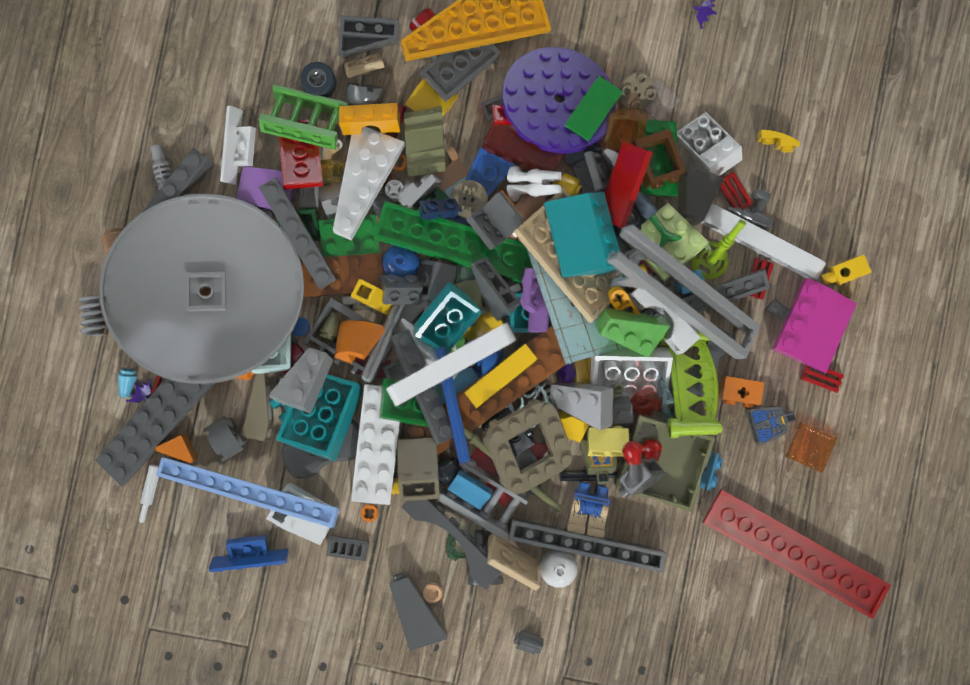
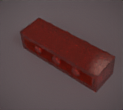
[482,121,563,172]

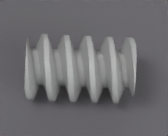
[78,296,106,336]

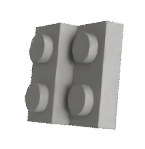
[398,174,444,208]

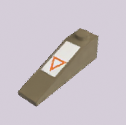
[242,373,274,441]

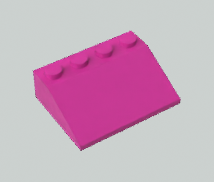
[772,278,857,373]

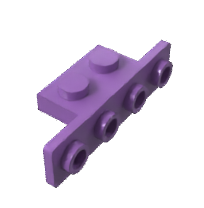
[520,268,549,332]

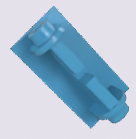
[700,451,723,491]

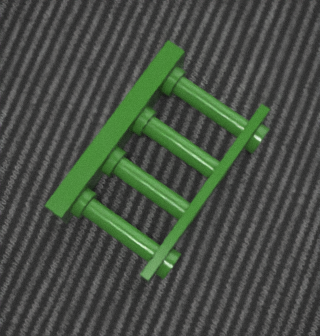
[259,85,348,150]

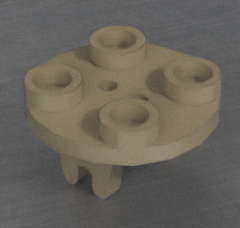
[619,72,656,112]
[450,180,488,219]

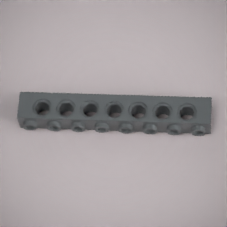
[508,517,666,573]

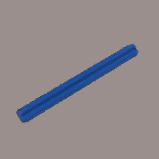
[435,347,470,463]

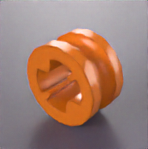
[393,154,407,172]
[361,504,379,522]

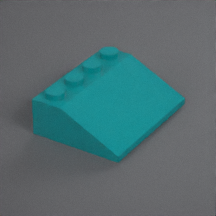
[544,192,620,278]
[276,374,363,461]

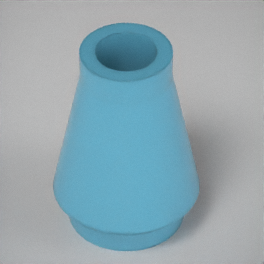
[118,368,138,397]

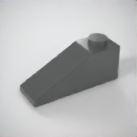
[471,257,521,322]

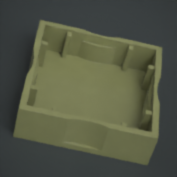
[615,412,715,512]

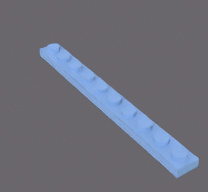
[156,457,340,528]

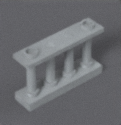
[438,458,529,540]

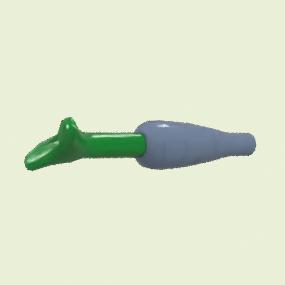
[634,191,682,248]

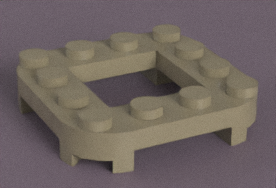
[483,399,572,494]

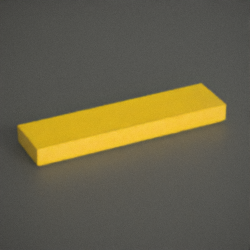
[465,344,538,408]

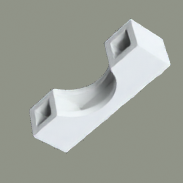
[628,288,700,355]

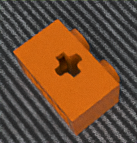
[718,376,764,408]

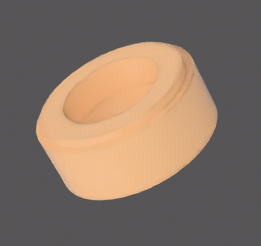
[423,582,442,603]

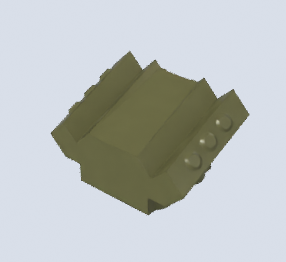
[404,107,446,177]

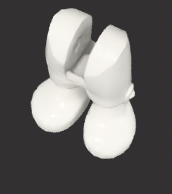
[507,166,562,202]

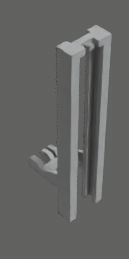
[607,225,760,359]

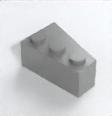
[268,348,333,414]
[550,382,613,431]

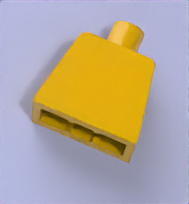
[820,255,872,286]

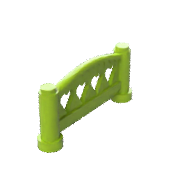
[659,329,722,438]

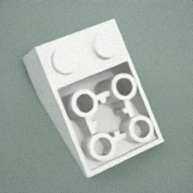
[677,112,742,181]
[266,482,340,545]

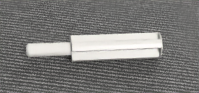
[139,464,159,523]

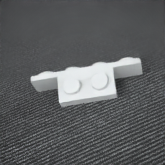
[220,106,256,185]

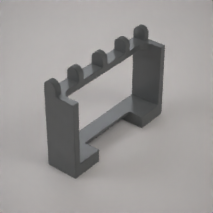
[303,298,394,384]

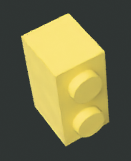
[587,426,629,457]

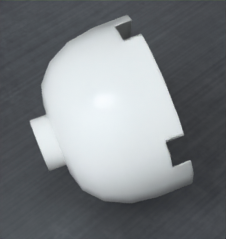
[539,549,578,588]

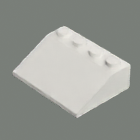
[590,346,673,409]

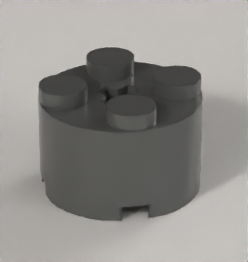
[203,416,247,462]

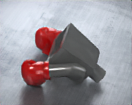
[618,439,666,498]

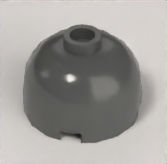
[347,83,385,105]

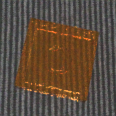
[785,422,837,473]

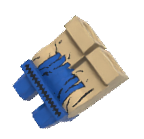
[566,481,610,538]

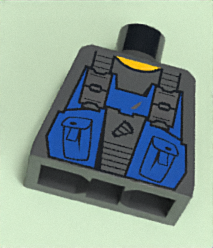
[745,406,795,445]

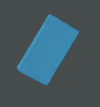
[448,470,493,509]

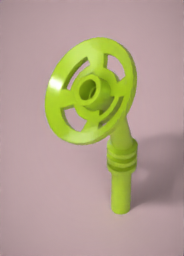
[690,219,746,279]

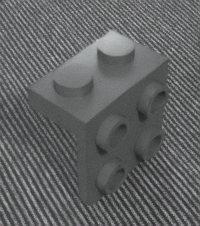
[467,192,524,250]

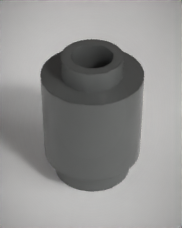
[514,630,544,654]

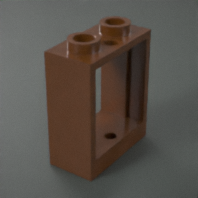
[631,129,686,190]

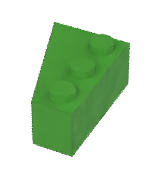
[595,308,670,358]

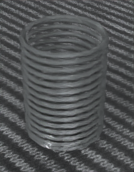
[766,299,790,321]

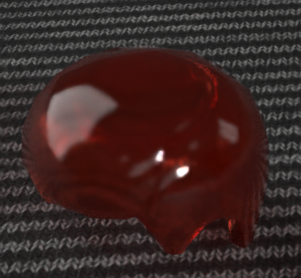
[630,388,662,416]

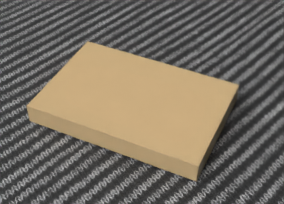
[488,534,540,591]

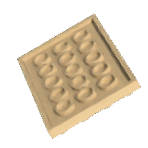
[514,188,627,323]

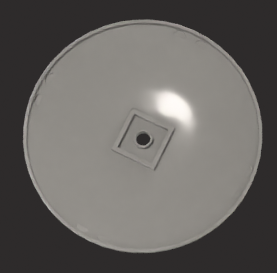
[99,194,304,384]

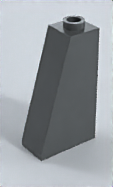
[389,573,448,651]

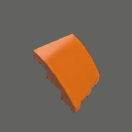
[334,320,385,364]

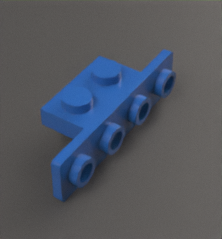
[209,535,289,572]

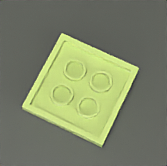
[625,203,708,282]

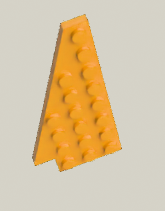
[400,0,551,62]

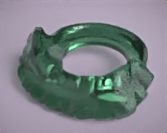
[445,529,473,561]

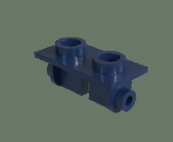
[420,198,463,220]

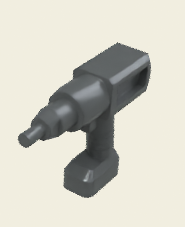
[727,189,773,230]

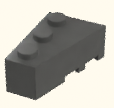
[338,15,401,58]

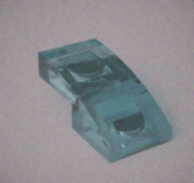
[657,378,674,423]

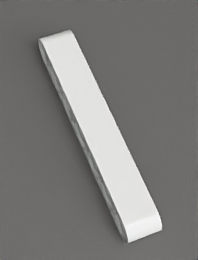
[700,203,826,281]
[386,323,516,406]

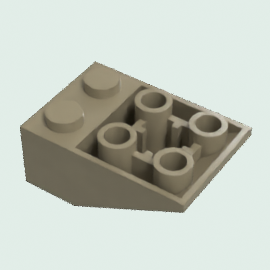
[397,437,441,501]

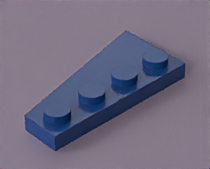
[449,148,515,225]

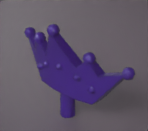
[693,0,717,29]
[126,380,152,403]

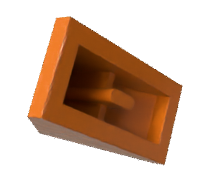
[155,434,198,463]

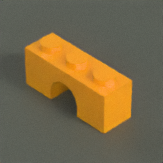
[339,103,400,135]

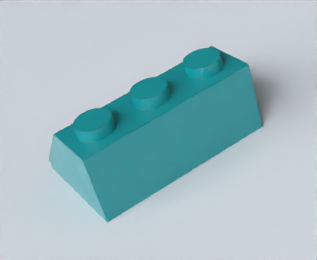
[414,282,482,354]

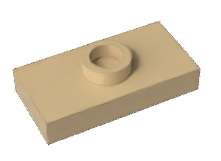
[344,53,384,78]

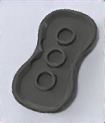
[281,419,359,479]

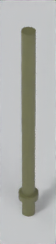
[464,427,563,512]

